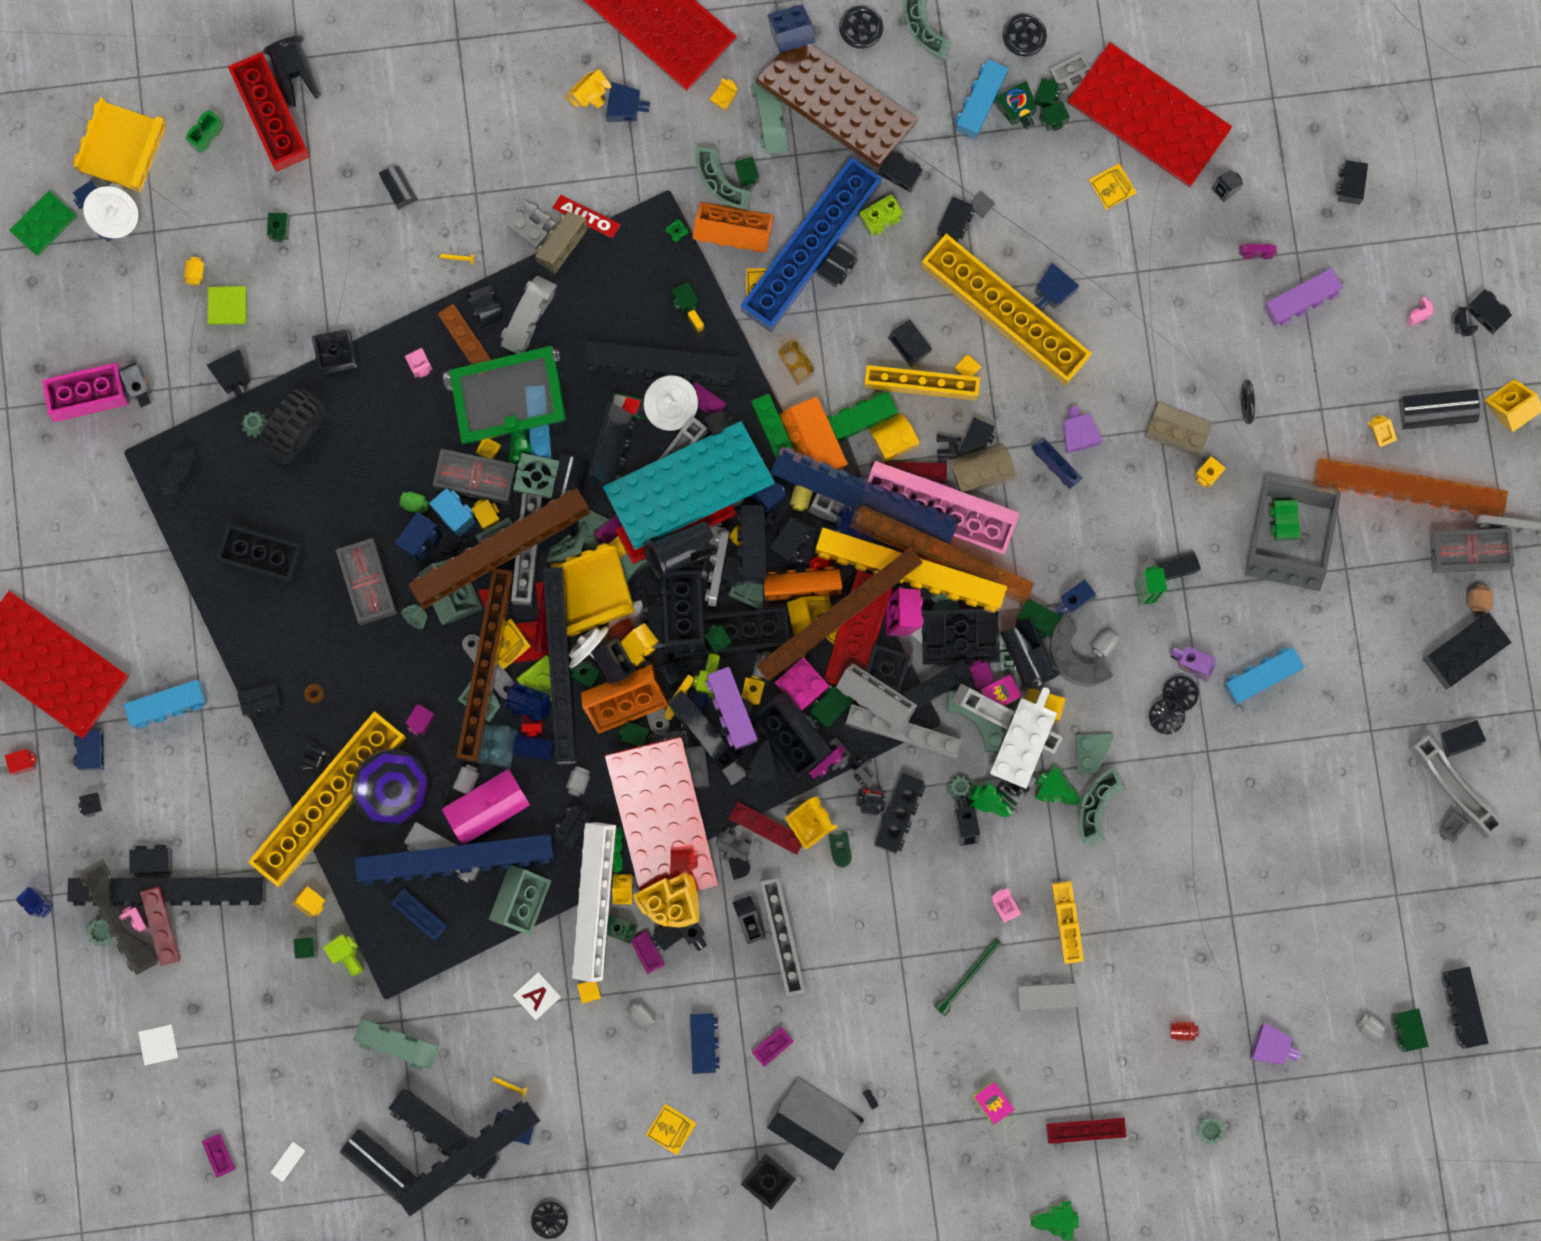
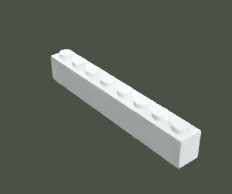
[572,822,616,982]

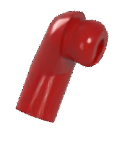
[809,555,831,571]

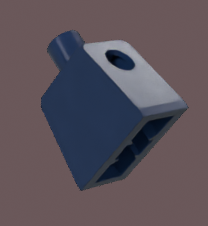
[606,82,650,122]
[1034,263,1080,311]
[1054,579,1097,616]

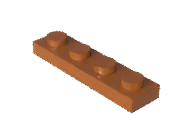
[438,304,491,377]

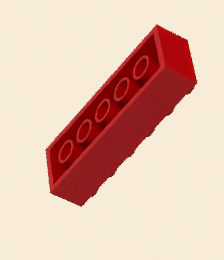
[228,52,310,172]

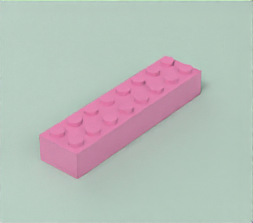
[867,461,1019,554]

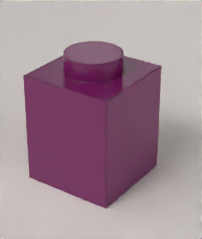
[969,660,995,691]
[405,704,436,736]

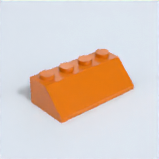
[693,202,774,253]
[779,397,848,470]
[763,567,842,602]
[581,665,668,734]

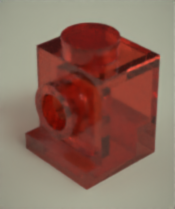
[670,850,698,874]

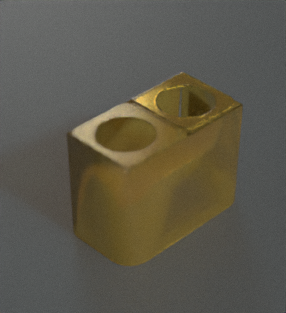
[778,340,814,386]

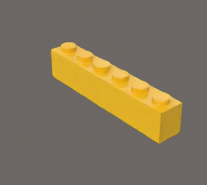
[864,365,980,401]

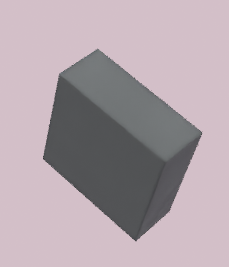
[970,191,995,219]

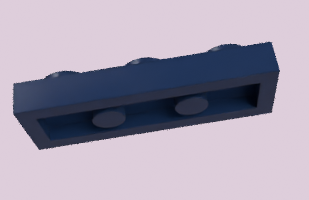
[1031,437,1082,489]
[391,888,448,941]

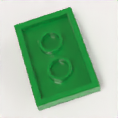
[9,190,77,257]

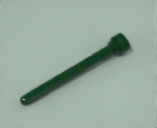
[934,939,1001,1016]

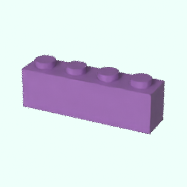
[1263,268,1343,327]
[705,667,757,750]

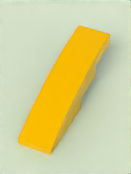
[1052,881,1084,964]

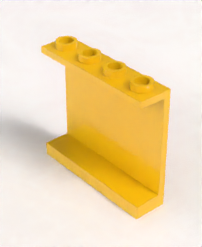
[73,97,167,192]
[550,544,635,637]

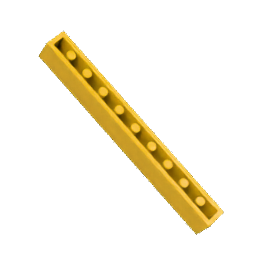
[815,528,1007,613]

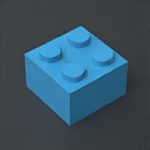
[429,488,475,537]

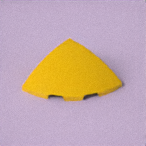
[633,872,699,927]

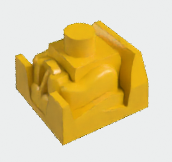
[563,69,611,109]
[785,797,838,850]

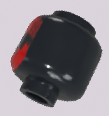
[856,789,886,815]

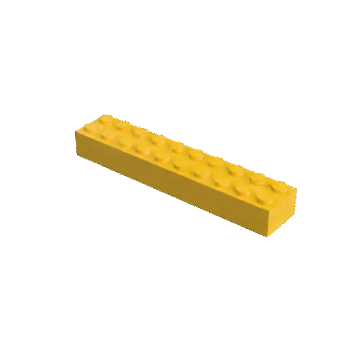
[921,234,1092,387]
[248,711,406,888]

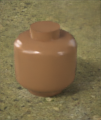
[1467,585,1494,614]

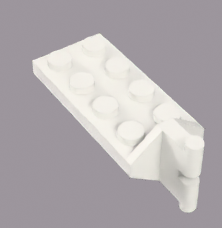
[990,687,1057,788]

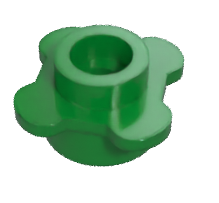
[666,220,688,242]

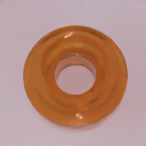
[304,684,324,703]

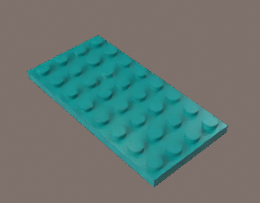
[603,421,774,550]

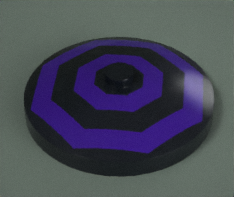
[351,748,429,826]

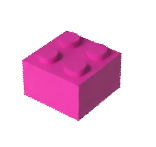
[885,588,924,637]
[774,657,829,712]

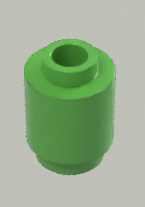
[400,492,429,515]

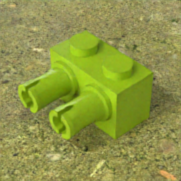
[859,194,903,236]
[693,654,720,698]
[323,934,364,977]

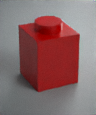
[4,749,37,775]

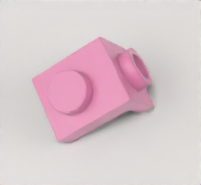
[991,888,1021,923]

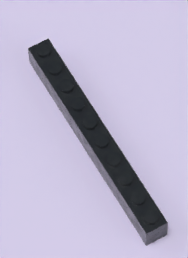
[67,877,266,906]

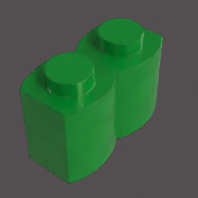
[185,110,223,153]
[1269,500,1300,541]

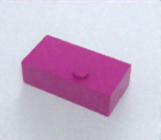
[42,362,129,423]
[442,769,530,845]

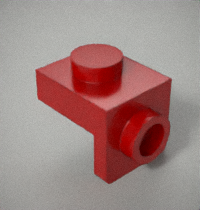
[522,715,543,737]

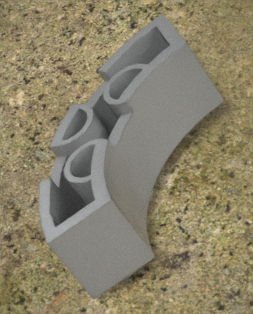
[501,276,557,354]

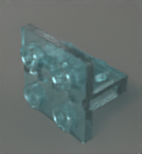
[479,725,517,768]

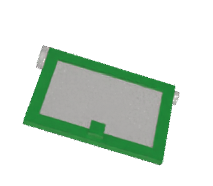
[443,346,566,445]

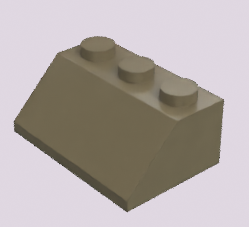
[535,212,588,274]
[1145,402,1211,457]
[948,443,1016,494]

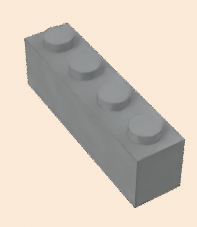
[836,664,918,730]
[404,823,480,883]

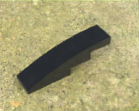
[667,690,729,762]

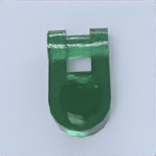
[828,831,852,868]

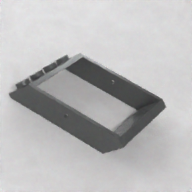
[1245,475,1341,591]

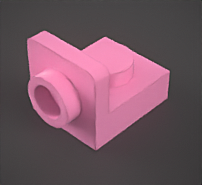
[1407,297,1434,326]
[405,348,432,378]
[118,906,150,932]

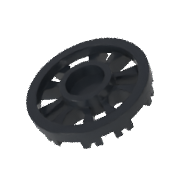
[1162,676,1199,712]
[1149,698,1185,735]
[531,1201,568,1239]

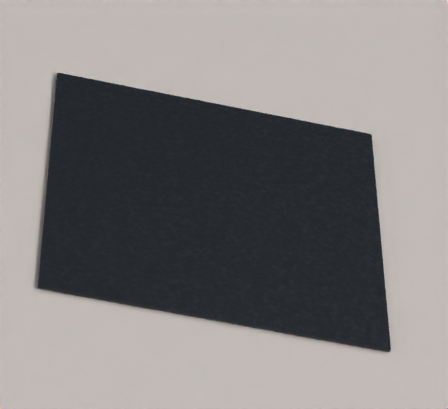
[124,191,940,999]

